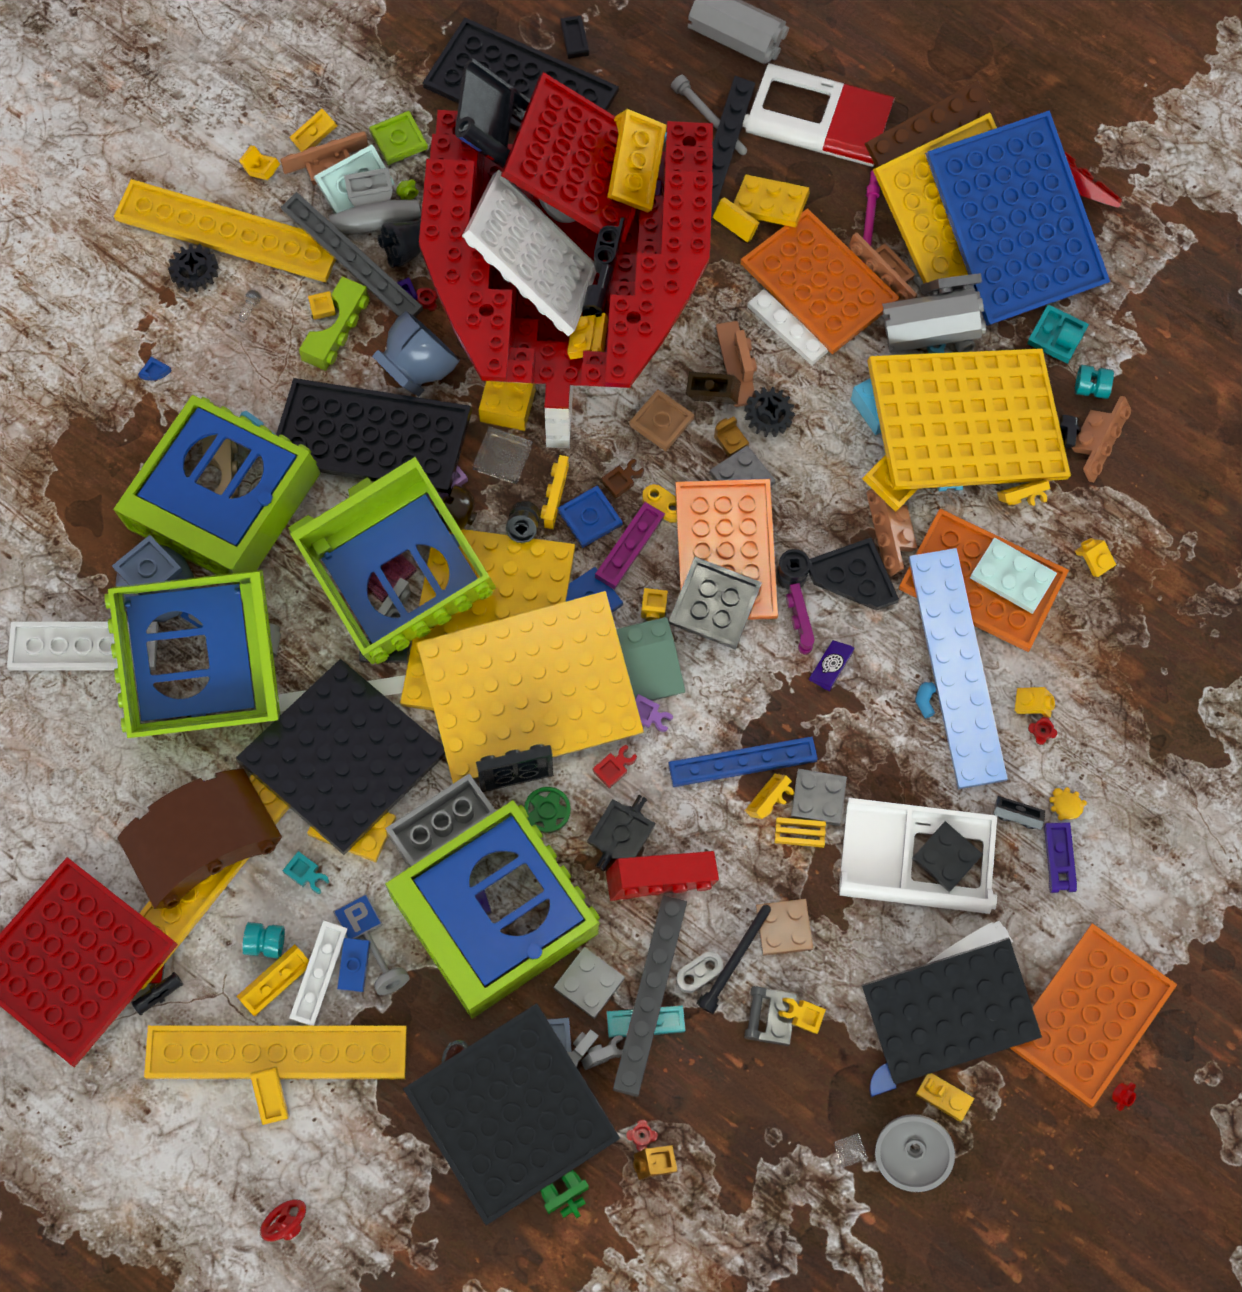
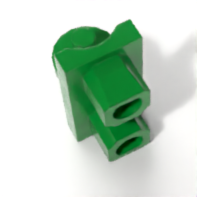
[541,1170,589,1219]

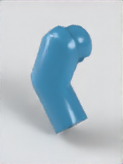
[915,682,936,719]

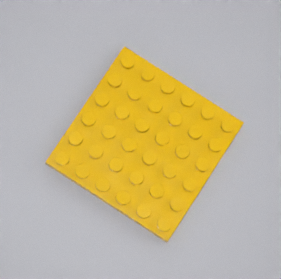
[873,113,997,284]

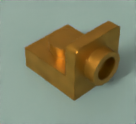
[714,416,749,457]
[633,1145,678,1180]

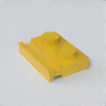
[567,313,608,360]

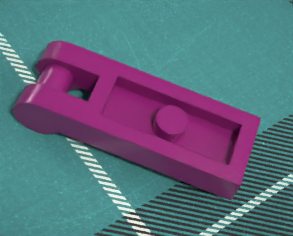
[786,583,815,655]

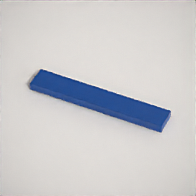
[668,736,818,787]

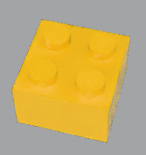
[479,381,536,431]

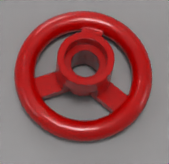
[260,1199,306,1242]

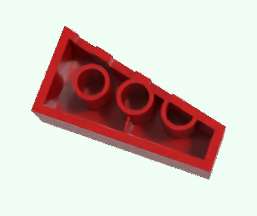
[606,851,719,901]

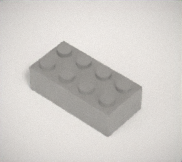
[385,773,495,868]

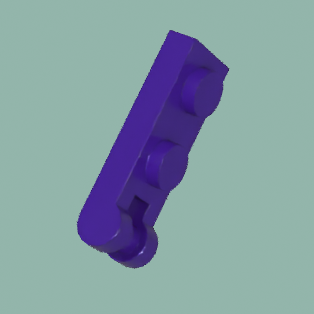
[1044,822,1077,893]

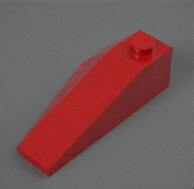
[1064,151,1122,208]

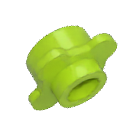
[396,179,419,200]

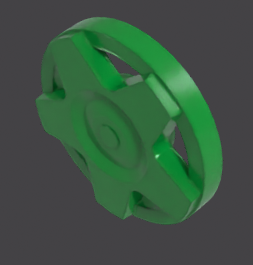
[524,787,571,833]

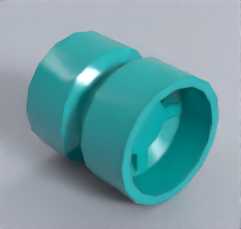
[1075,365,1114,399]
[242,922,285,959]

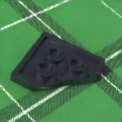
[809,537,899,610]

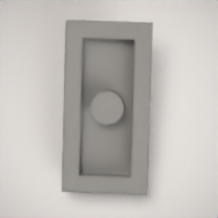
[378,578,411,617]

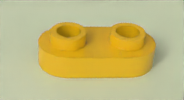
[642,484,677,523]

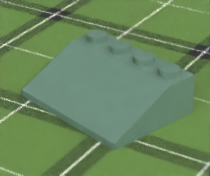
[616,617,685,701]

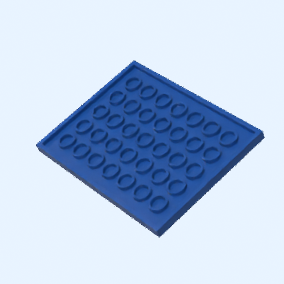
[925,110,1110,326]

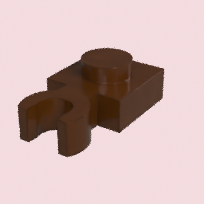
[601,459,644,499]

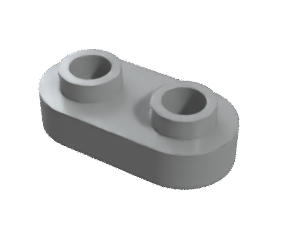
[676,952,723,993]

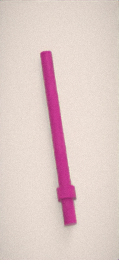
[863,170,880,246]

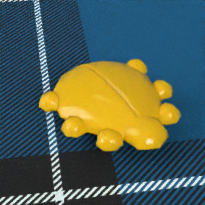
[1049,787,1087,821]

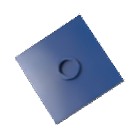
[557,485,623,548]
[566,567,623,612]

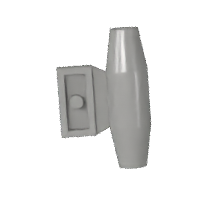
[329,168,421,234]

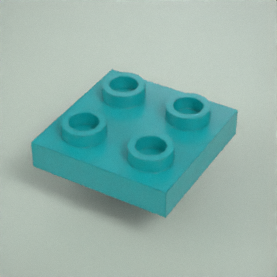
[1027,304,1089,364]

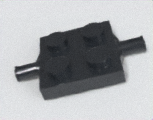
[587,795,656,871]

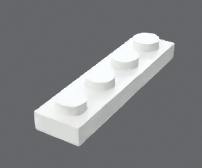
[747,289,828,366]
[289,920,347,1026]

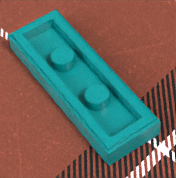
[607,1005,685,1038]

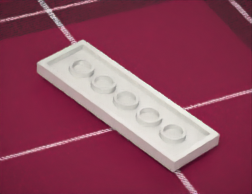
[7,622,159,671]

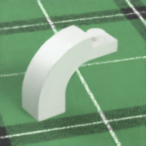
[928,921,1013,963]

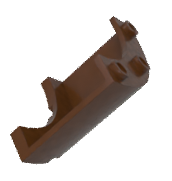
[117,768,282,909]

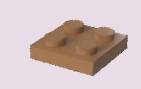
[629,389,695,451]
[756,899,813,956]

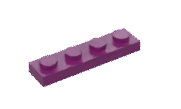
[594,502,665,590]

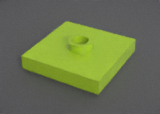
[369,111,428,165]

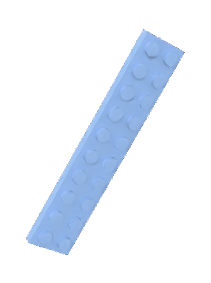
[909,548,1007,789]

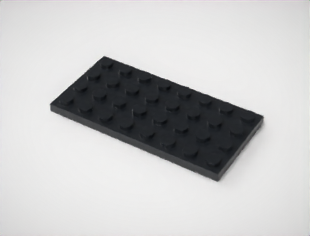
[423,18,619,131]
[276,378,472,494]

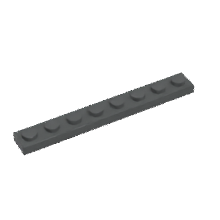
[281,192,424,317]
[613,895,687,1097]

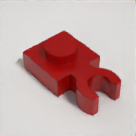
[592,745,637,788]

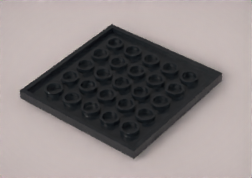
[236,659,445,855]
[403,1003,620,1225]

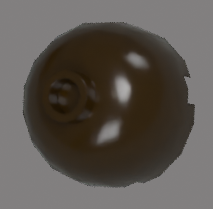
[438,484,477,532]

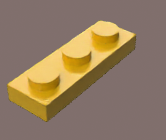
[540,455,569,530]
[236,944,309,1017]

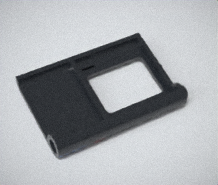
[455,58,530,168]

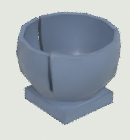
[372,311,460,397]
[112,535,194,622]

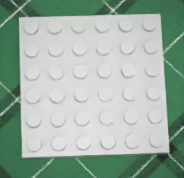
[462,170,597,336]

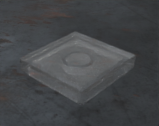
[472,427,533,484]

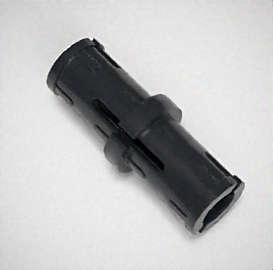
[131,972,184,1016]

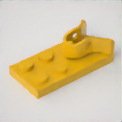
[608,109,667,213]

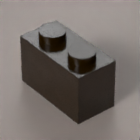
[686,371,741,404]

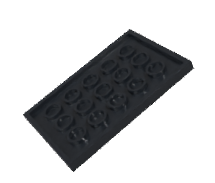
[861,938,1042,1085]

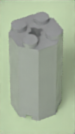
[688,0,789,64]
[882,288,986,353]

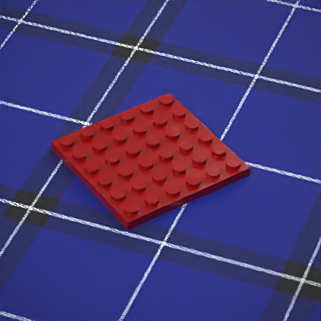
[501,72,636,247]
[0,857,178,1068]

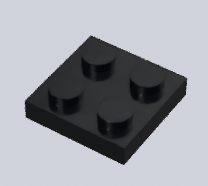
[912,821,983,892]

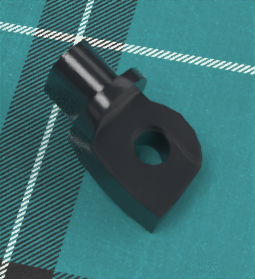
[1059,415,1081,449]

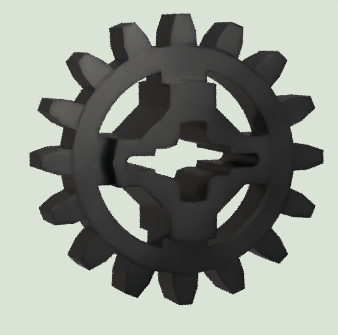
[168,244,219,292]
[744,387,795,437]

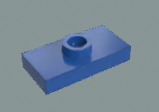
[337,938,370,992]

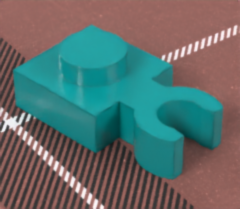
[282,851,330,894]

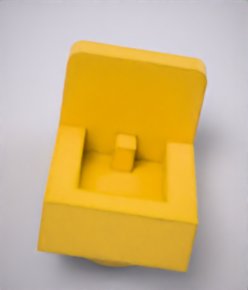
[239,145,280,180]
[1075,538,1116,577]
[641,588,668,621]
[1015,687,1055,718]

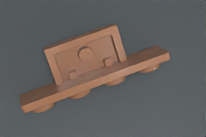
[280,131,368,185]
[849,232,917,301]
[716,321,757,407]
[1072,396,1131,483]
[867,488,917,577]

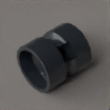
[506,501,540,543]
[776,549,810,590]

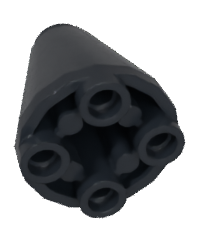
[377,221,422,268]

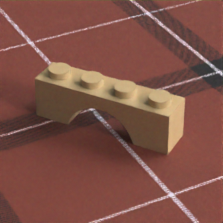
[202,435,239,499]

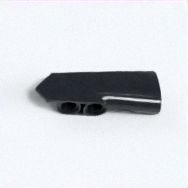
[582,217,626,317]

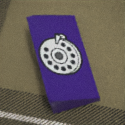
[809,640,855,692]

